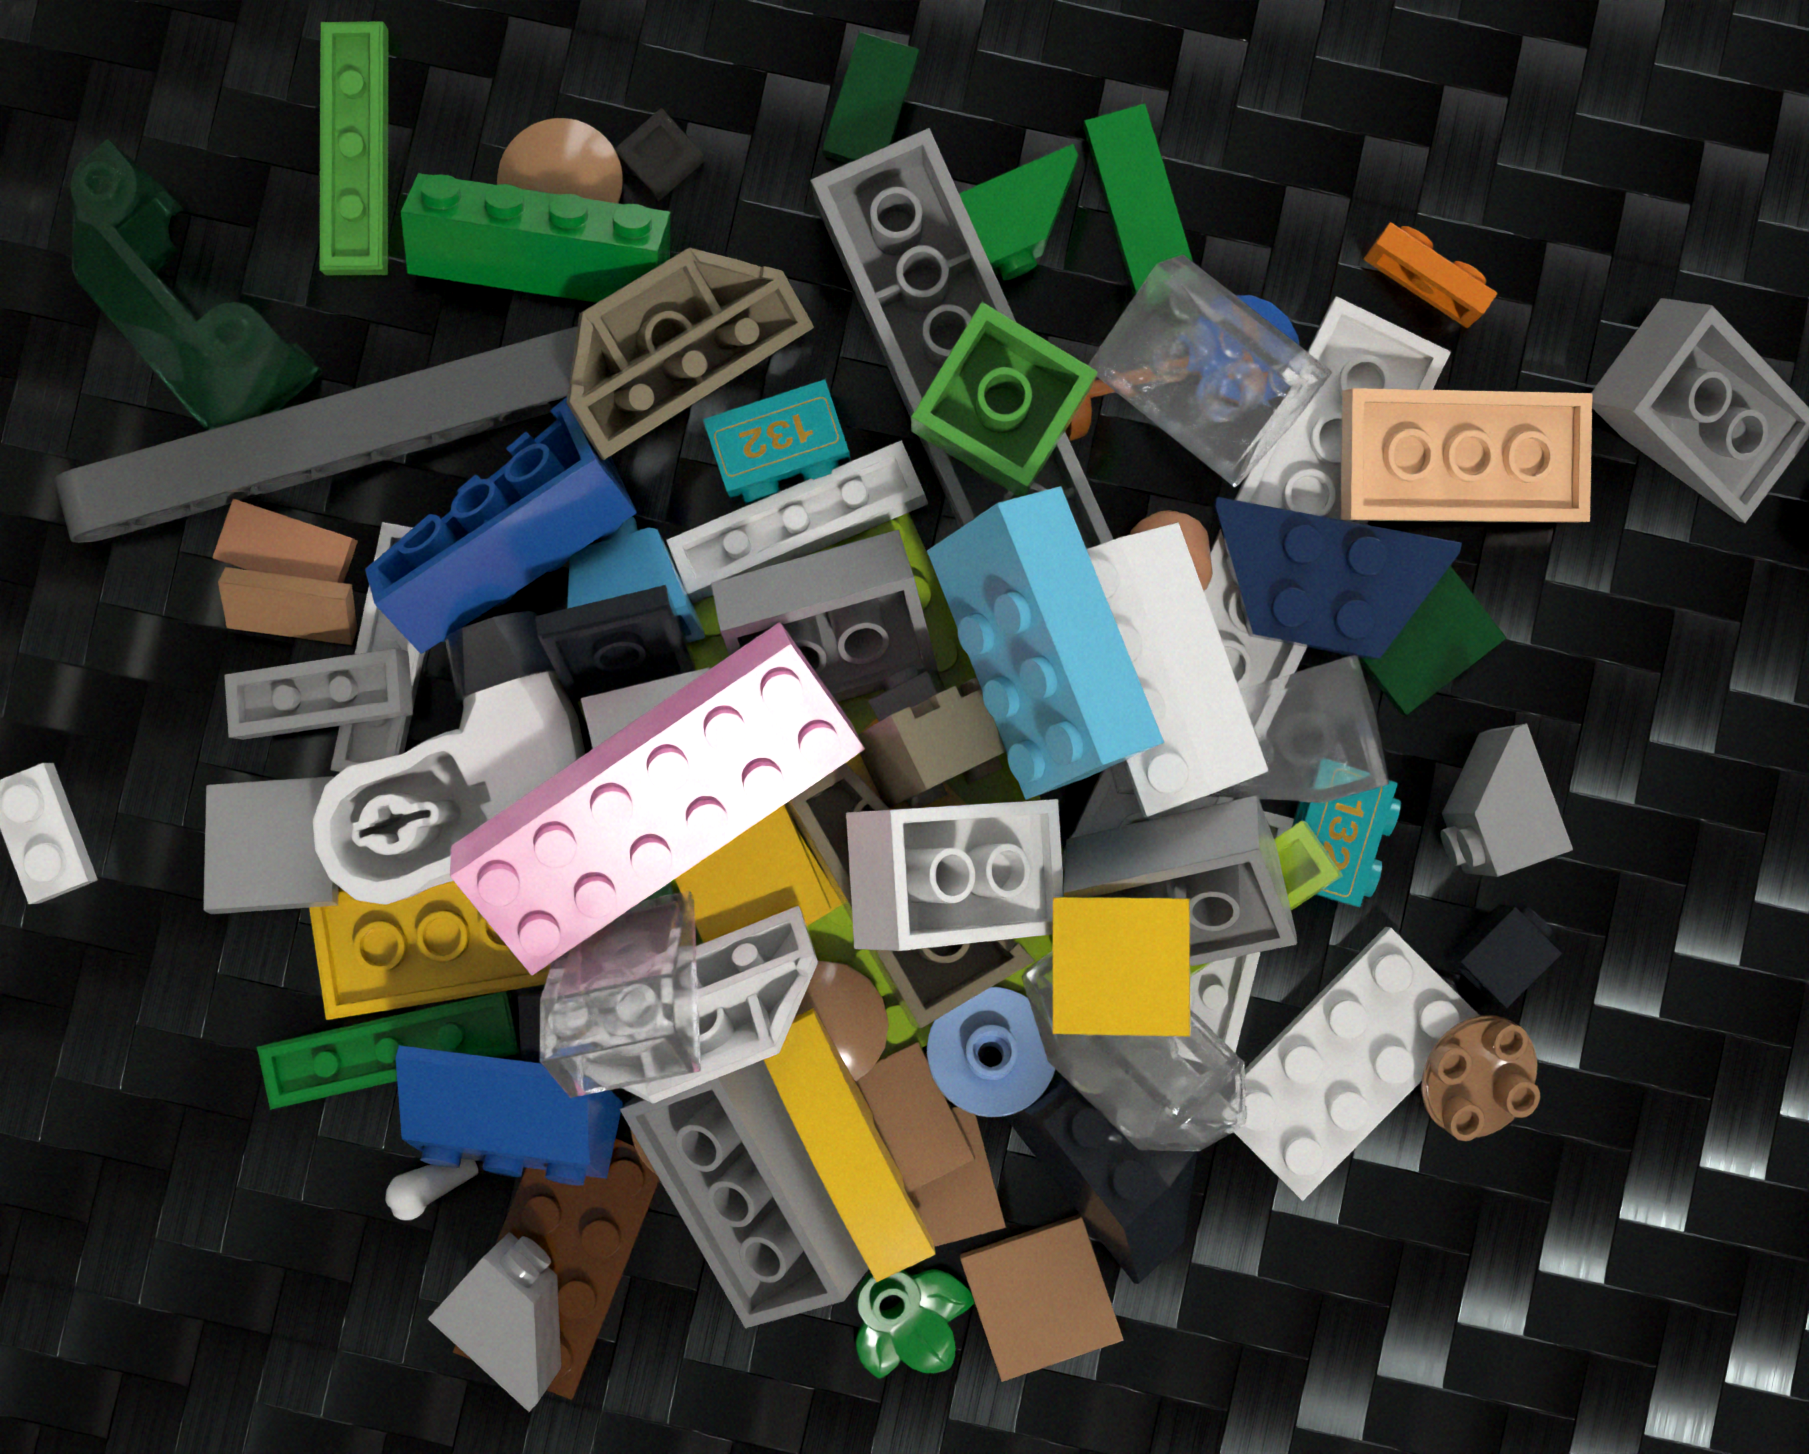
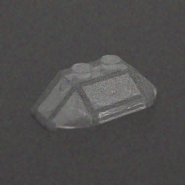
[1022,951,1247,1151]

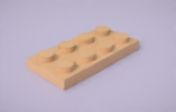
[1341,388,1592,523]

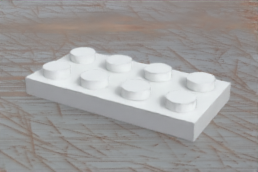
[1208,927,1480,1201]

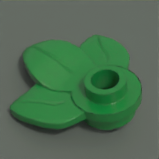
[855,1269,974,1379]

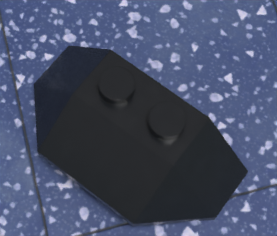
[992,1042,1198,1284]

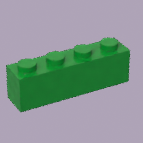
[401,173,670,303]

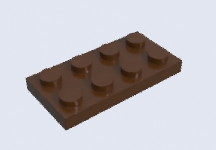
[453,1134,660,1400]

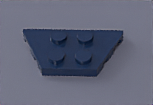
[1212,497,1462,660]

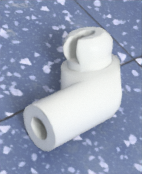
[385,1159,479,1220]

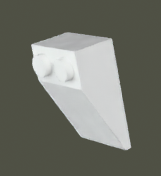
[846,799,1064,951]

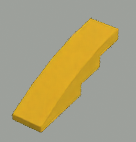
[764,1008,935,1282]

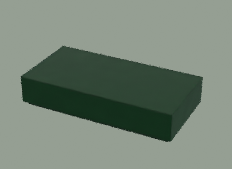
[822,31,919,164]

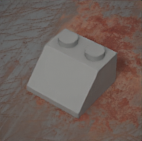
[1441,724,1573,877]
[428,1232,561,1412]

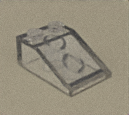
[540,891,701,1098]

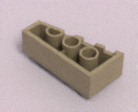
[858,677,1006,808]
[786,763,1035,1029]

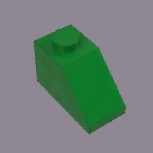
[959,144,1078,280]

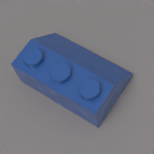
[396,1045,623,1185]

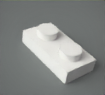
[0,763,98,904]

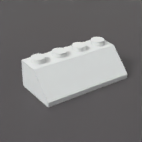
[1086,522,1269,817]

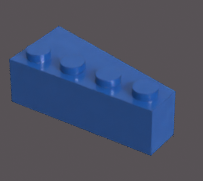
[365,397,637,654]

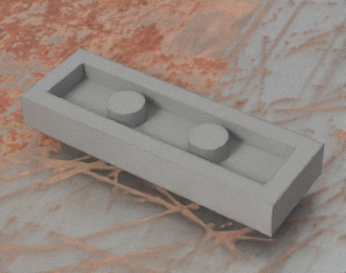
[225,648,413,740]

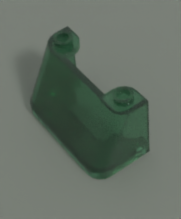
[70,139,323,431]

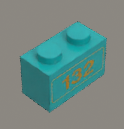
[703,379,851,505]
[1292,760,1401,907]

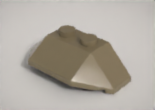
[566,248,814,460]

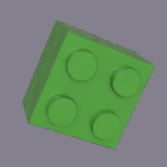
[911,302,1098,497]

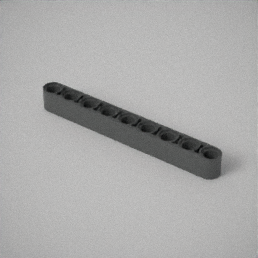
[54,327,577,543]

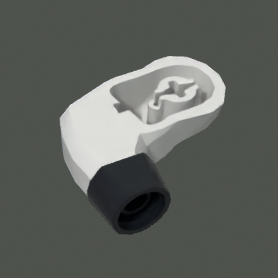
[313,611,586,905]

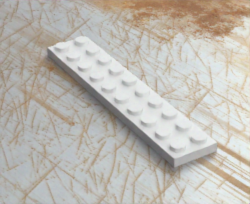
[1062,296,1451,871]

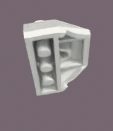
[554,906,818,1103]

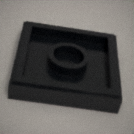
[535,585,696,703]

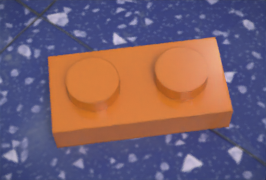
[1363,222,1497,328]

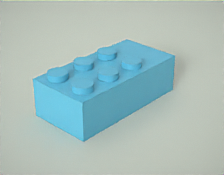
[927,486,1164,800]

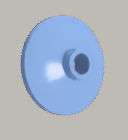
[927,987,1057,1117]

